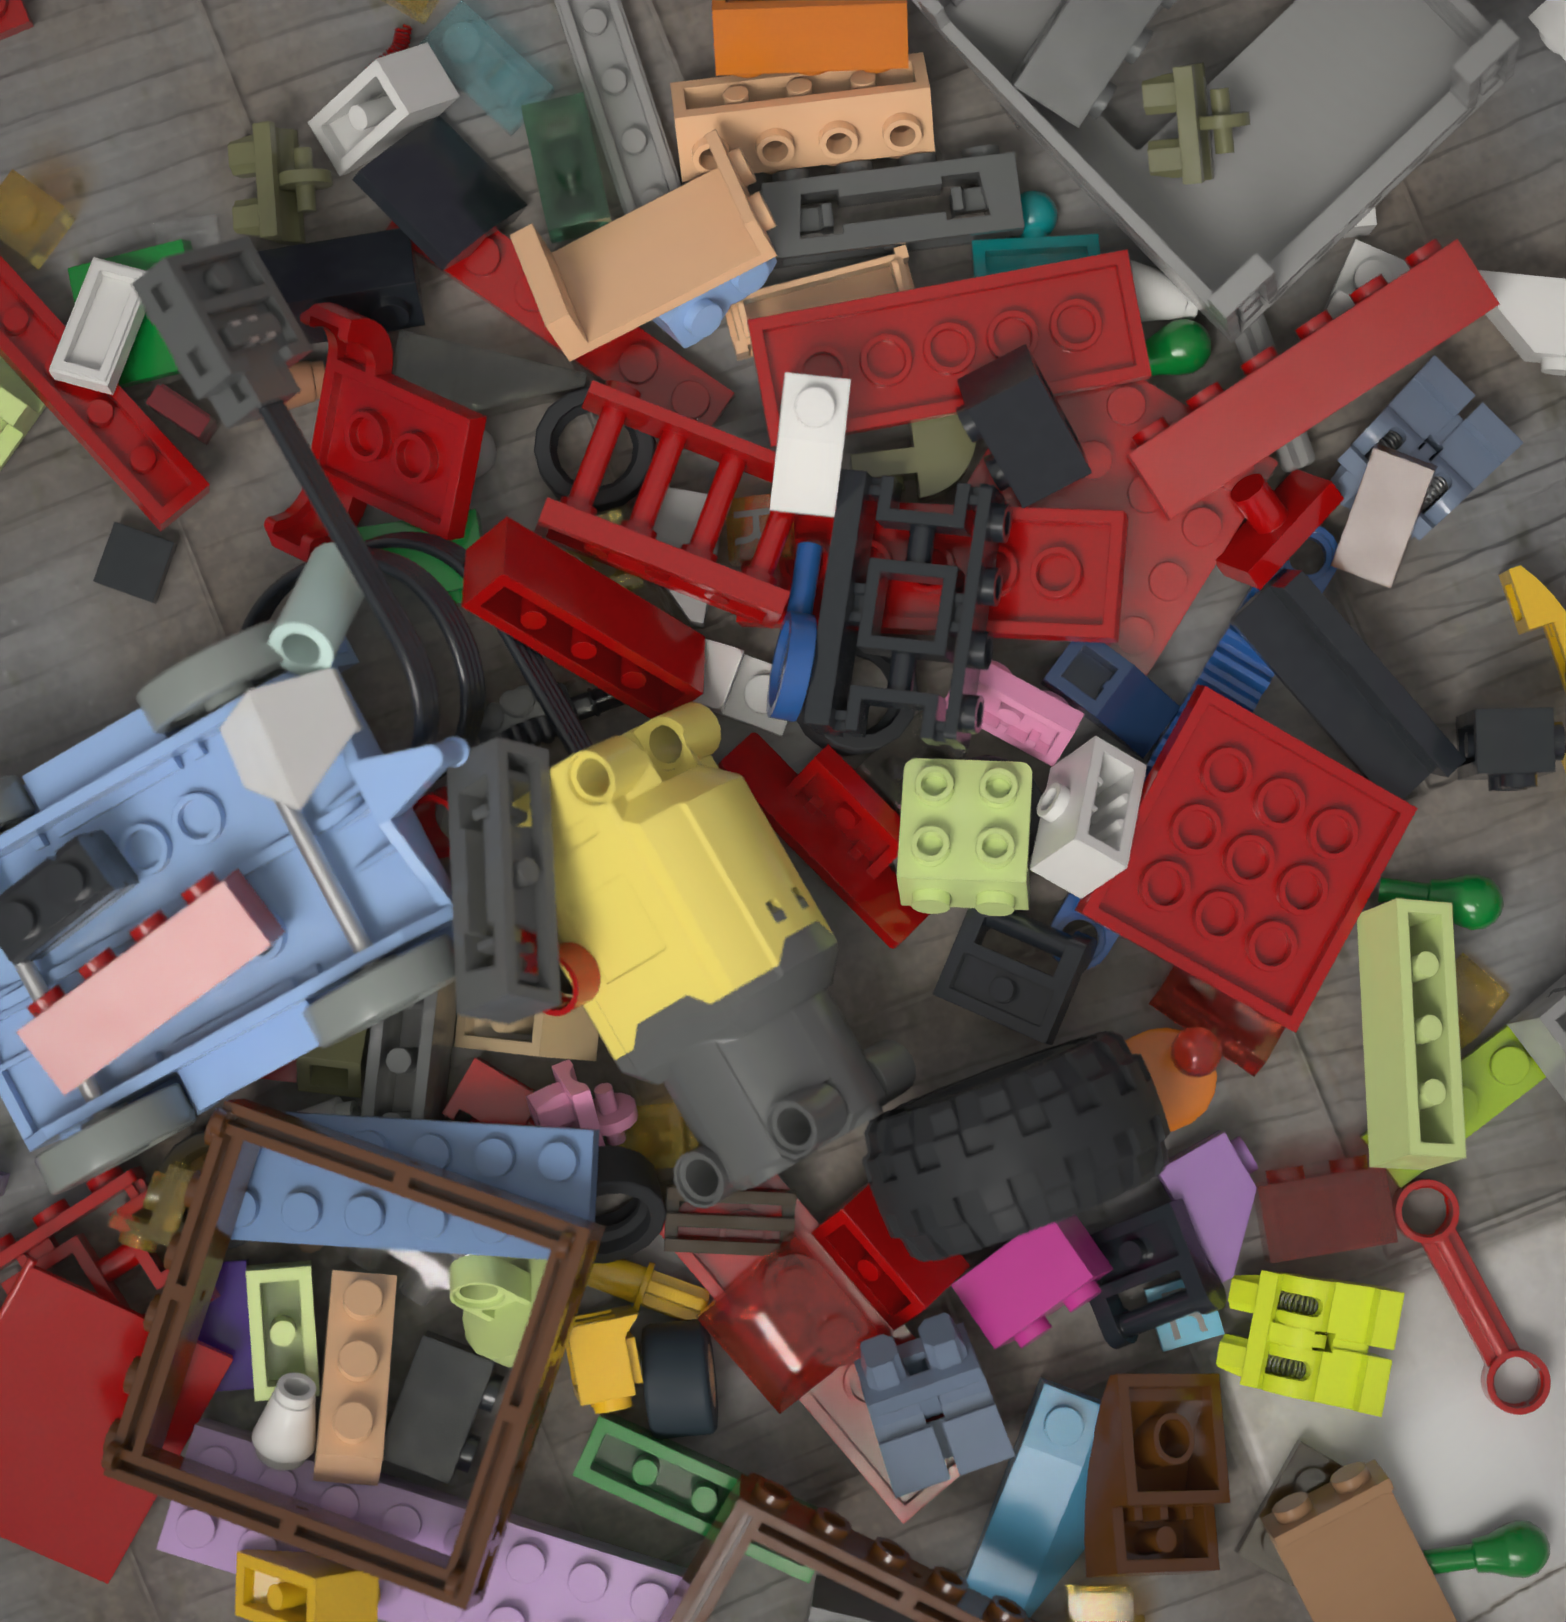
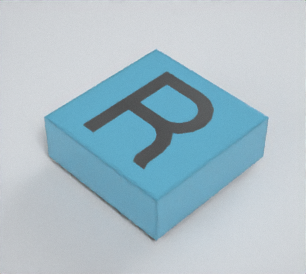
[1143,1278,1225,1352]

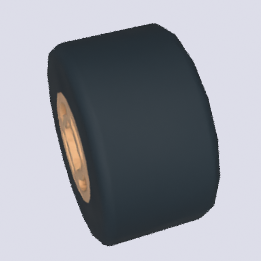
[641,1319,718,1439]

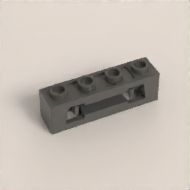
[761,145,1024,269]
[447,737,561,1024]

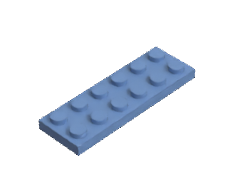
[215,1108,600,1260]

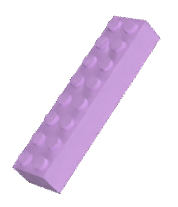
[156,1418,688,1622]

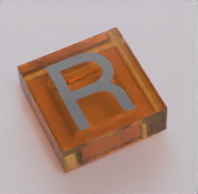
[726,494,796,566]

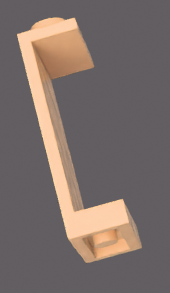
[510,129,777,361]

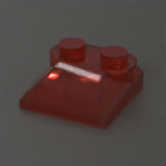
[696,1232,879,1414]

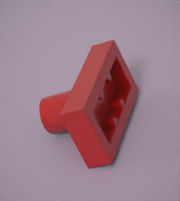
[1215,469,1344,590]

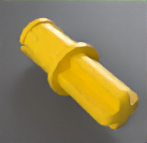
[586,1259,710,1320]

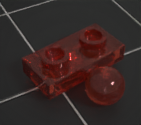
[1149,965,1285,1078]

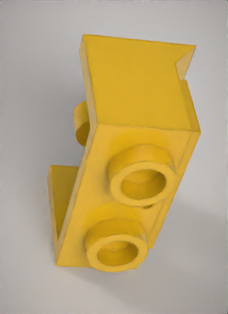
[566,1305,643,1414]

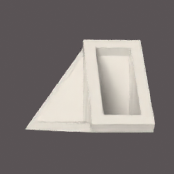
[219,668,363,811]

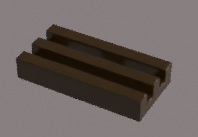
[664,1184,797,1257]

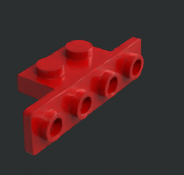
[717,732,930,949]

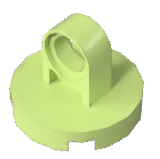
[450,1255,548,1368]

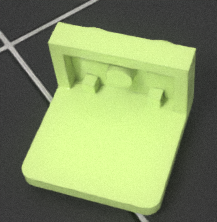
[897,758,1033,916]

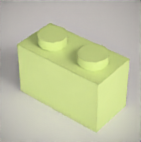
[246,1260,320,1401]

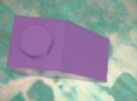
[1157,1130,1258,1283]

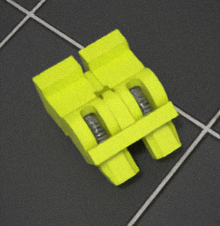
[1216,1270,1405,1417]

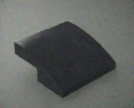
[352,115,528,271]

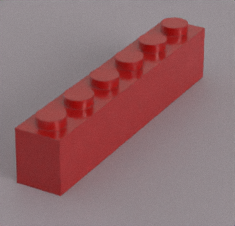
[1127,238,1500,521]

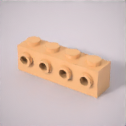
[670,52,935,182]

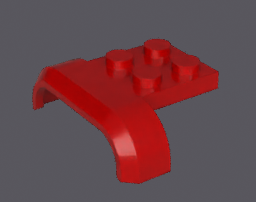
[264,303,487,562]

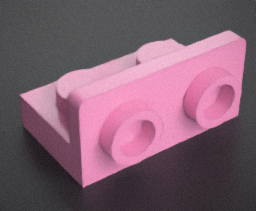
[945,660,1084,767]

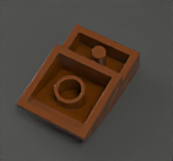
[1084,1373,1231,1578]

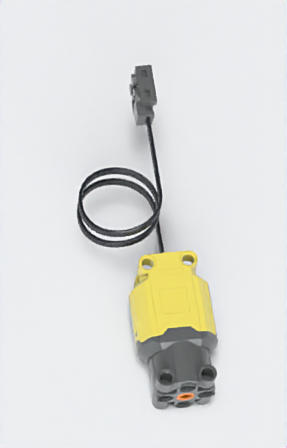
[132,236,916,1208]

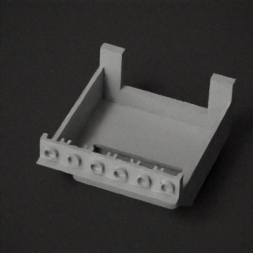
[911,0,1520,343]

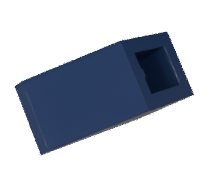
[1040,641,1180,759]

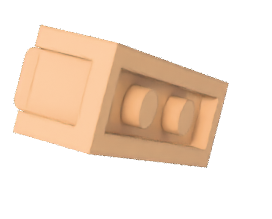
[725,245,915,361]

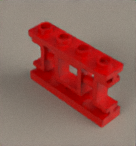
[0,1165,221,1315]

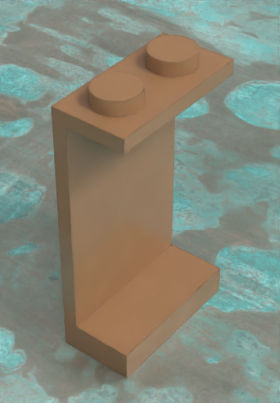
[1261,1459,1457,1622]

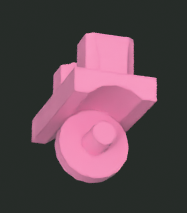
[526,1059,639,1146]

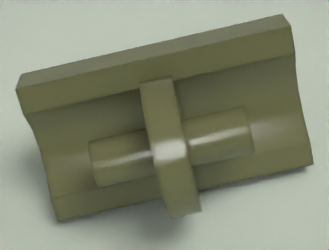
[1142,62,1251,185]
[228,121,333,246]

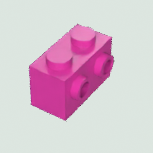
[951,1215,1113,1349]

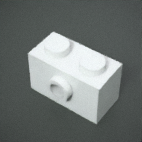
[1029,736,1147,899]

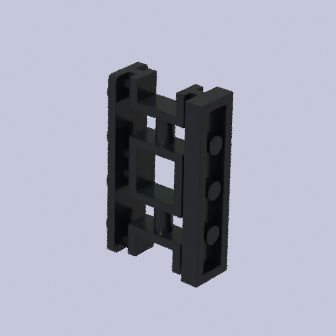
[803,469,1012,750]

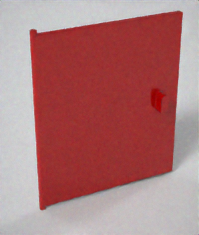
[0,1256,233,1584]

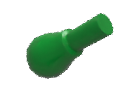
[1145,318,1212,377]
[1378,874,1504,930]
[1423,1520,1550,1578]

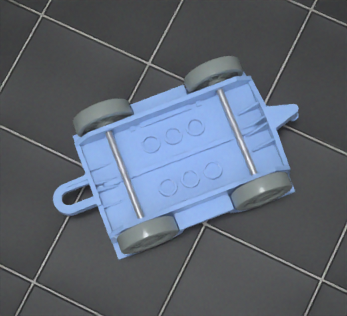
[0,620,470,1195]

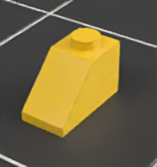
[235,1549,380,1622]

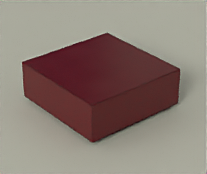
[145,384,219,445]

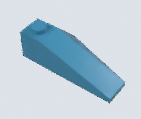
[965,1377,1102,1618]

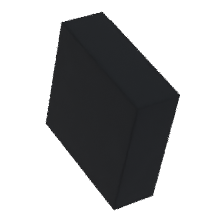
[93,522,177,604]

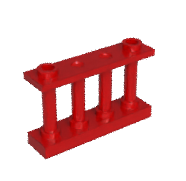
[534,380,796,629]

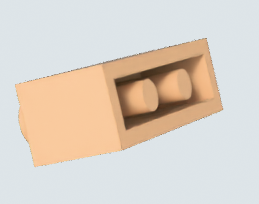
[313,1270,397,1486]

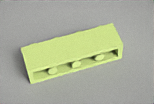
[1357,898,1466,1170]

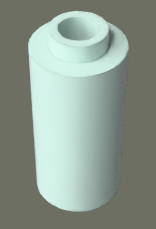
[269,543,364,675]

